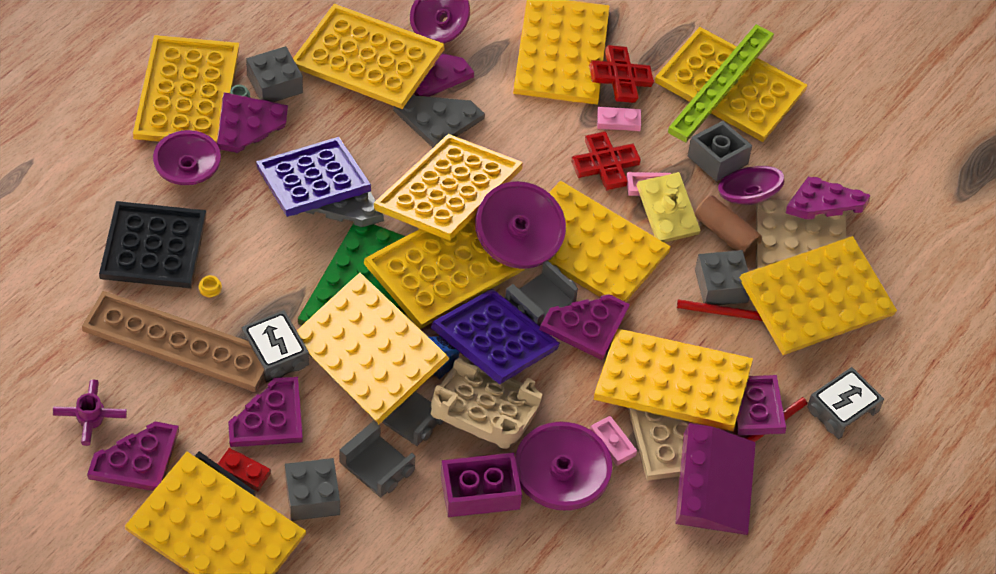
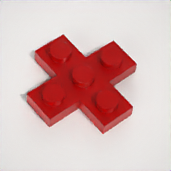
[589,45,654,103]
[571,131,641,191]

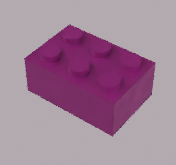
[440,453,522,518]

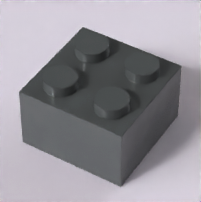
[246,46,303,102]
[687,121,752,182]
[695,250,750,305]
[285,458,340,521]

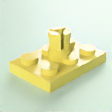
[637,172,701,243]

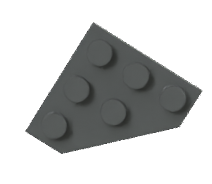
[393,95,485,148]
[305,192,384,227]

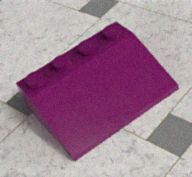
[675,423,756,535]

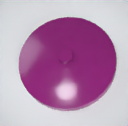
[475,181,566,269]
[515,422,612,511]

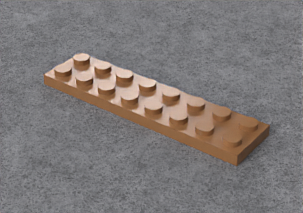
[82,291,264,392]

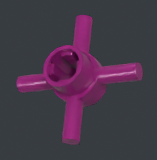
[53,379,127,446]

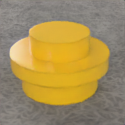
[199,275,222,298]

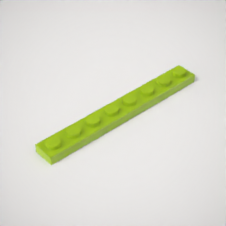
[668,24,774,143]

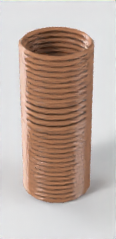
[695,196,762,257]

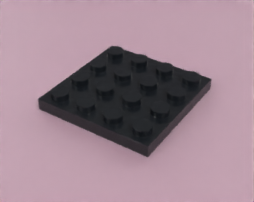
[99,201,206,289]

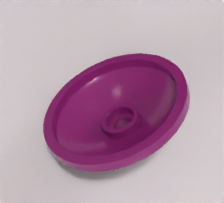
[410,0,470,44]
[153,130,221,185]
[718,166,785,205]

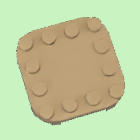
[431,357,543,448]

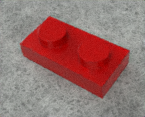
[217,448,271,492]

